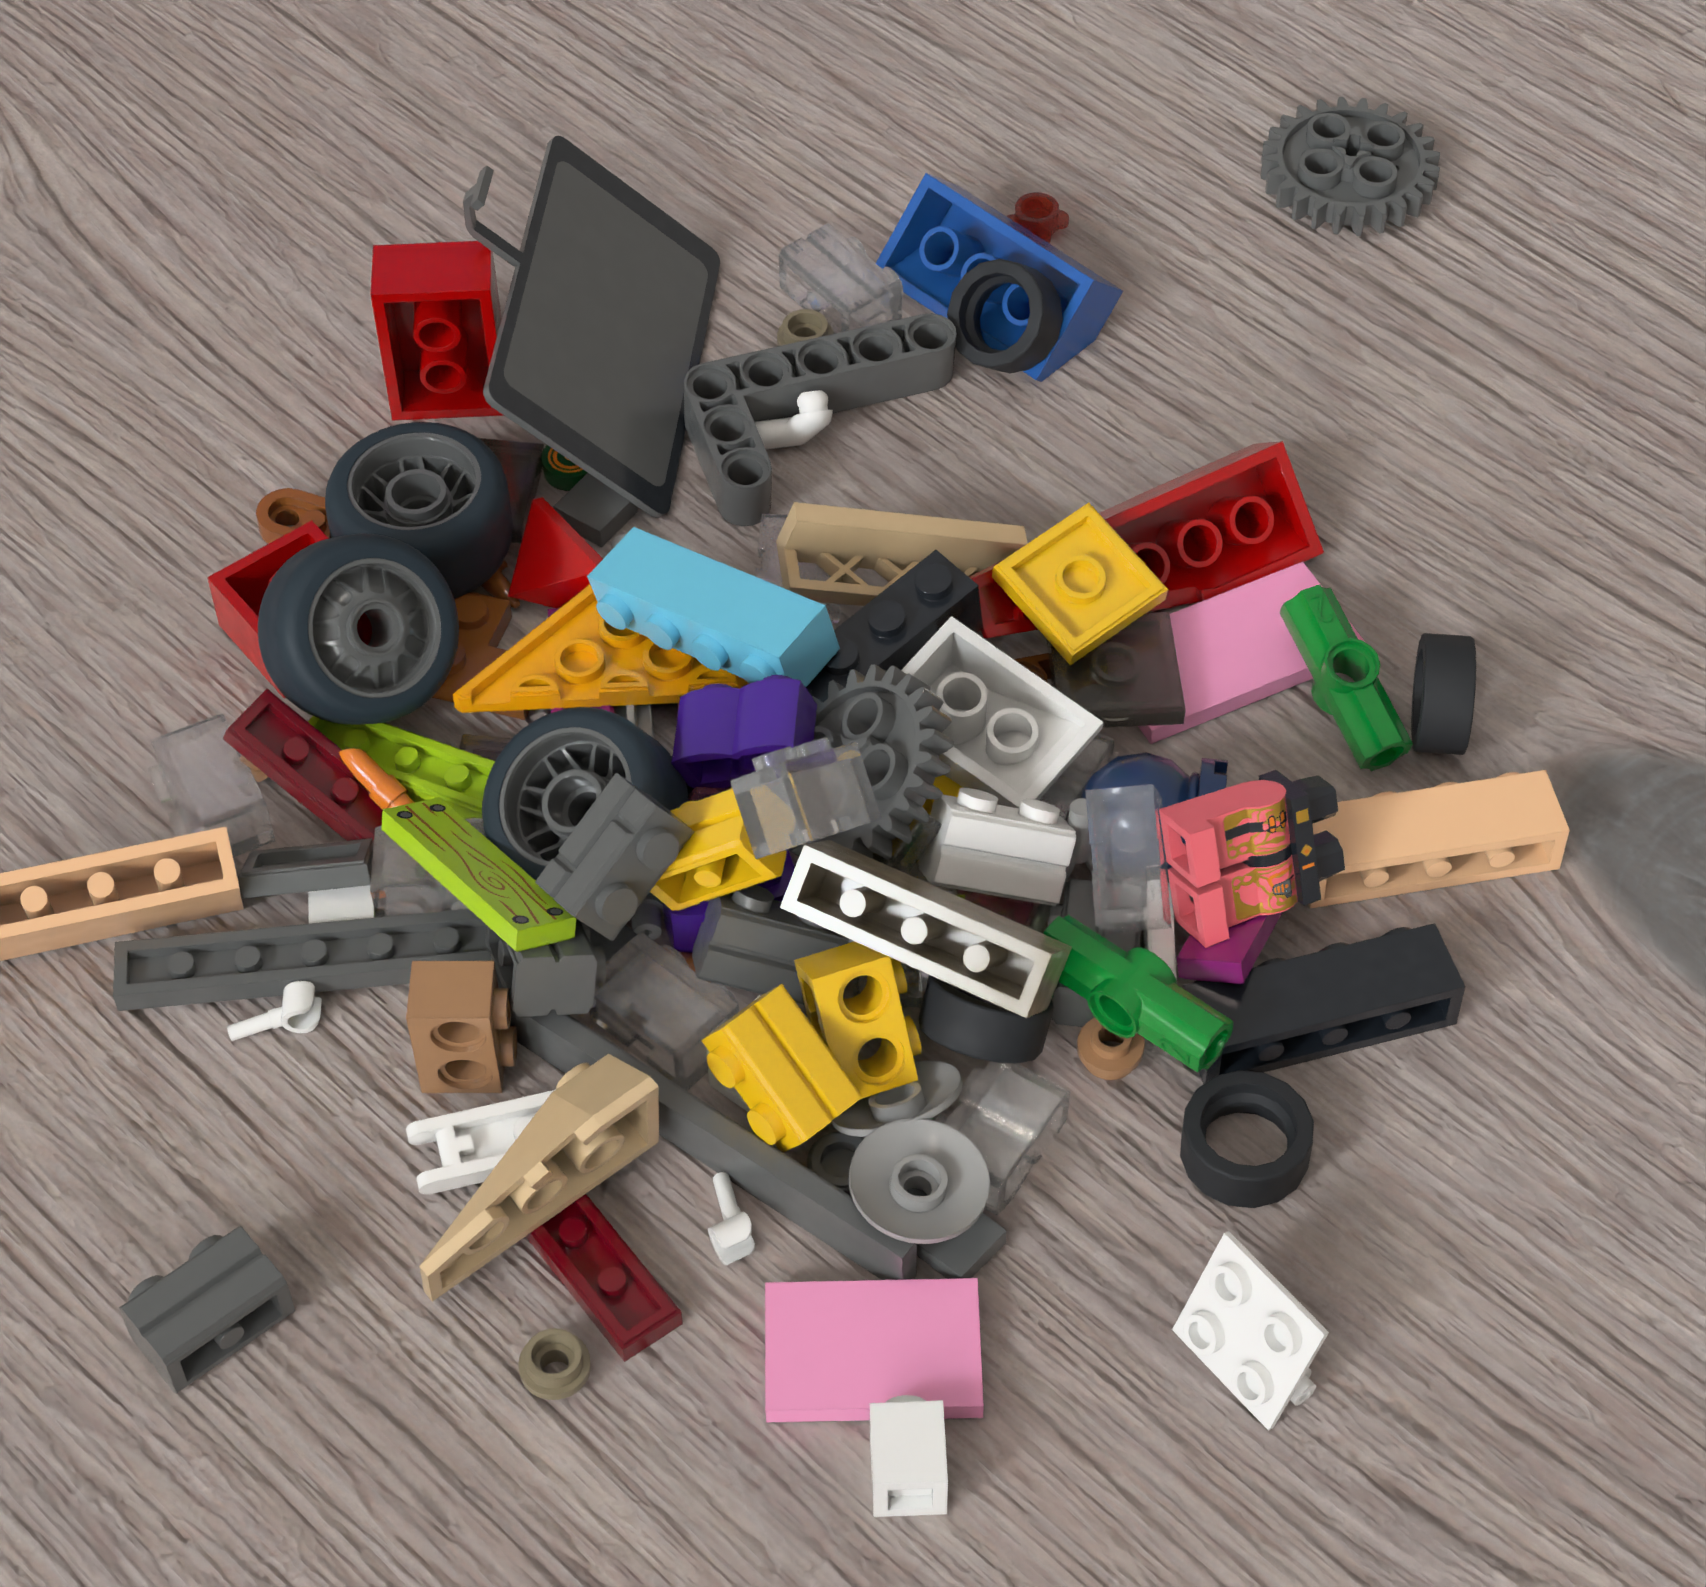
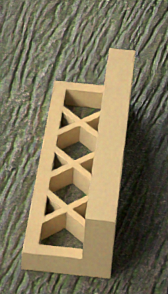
[776,502,1028,606]

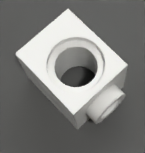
[869,1395,948,1517]

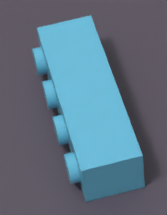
[587,527,840,687]

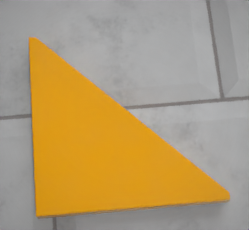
[453,585,749,713]

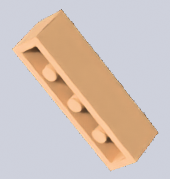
[1309,770,1570,909]
[0,826,244,961]

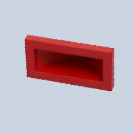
[508,497,603,609]

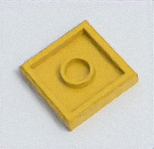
[992,502,1168,665]

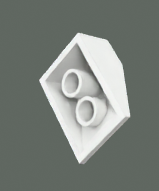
[901,616,1104,809]

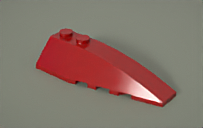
[969,441,1324,638]

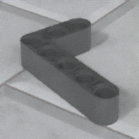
[684,313,957,526]

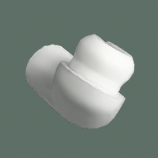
[754,390,833,450]

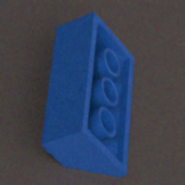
[872,173,1123,382]

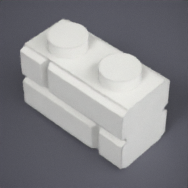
[918,788,1076,906]

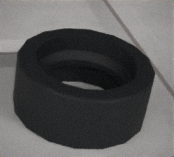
[947,259,1063,374]
[1411,633,1476,755]
[918,975,1054,1064]
[1180,1070,1314,1208]

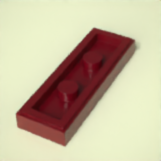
[223,689,391,852]
[525,1194,683,1362]

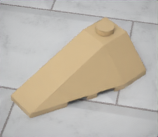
[419,1054,659,1302]

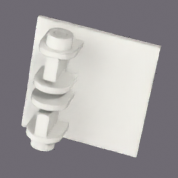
[1172,1231,1329,1431]

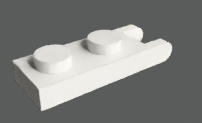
[406,1090,555,1194]

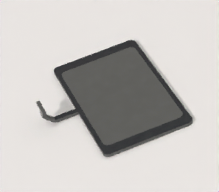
[463,136,720,518]

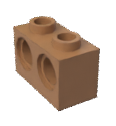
[406,961,517,1093]

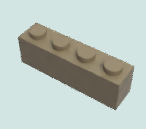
[780,840,1072,1018]

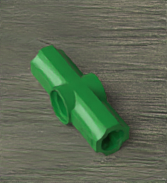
[1280,584,1413,772]
[1043,914,1234,1073]

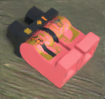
[1159,770,1345,948]

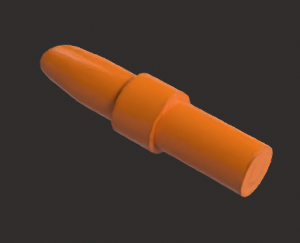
[339,748,415,810]

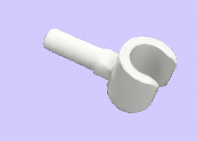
[227,981,322,1041]
[708,1172,756,1265]

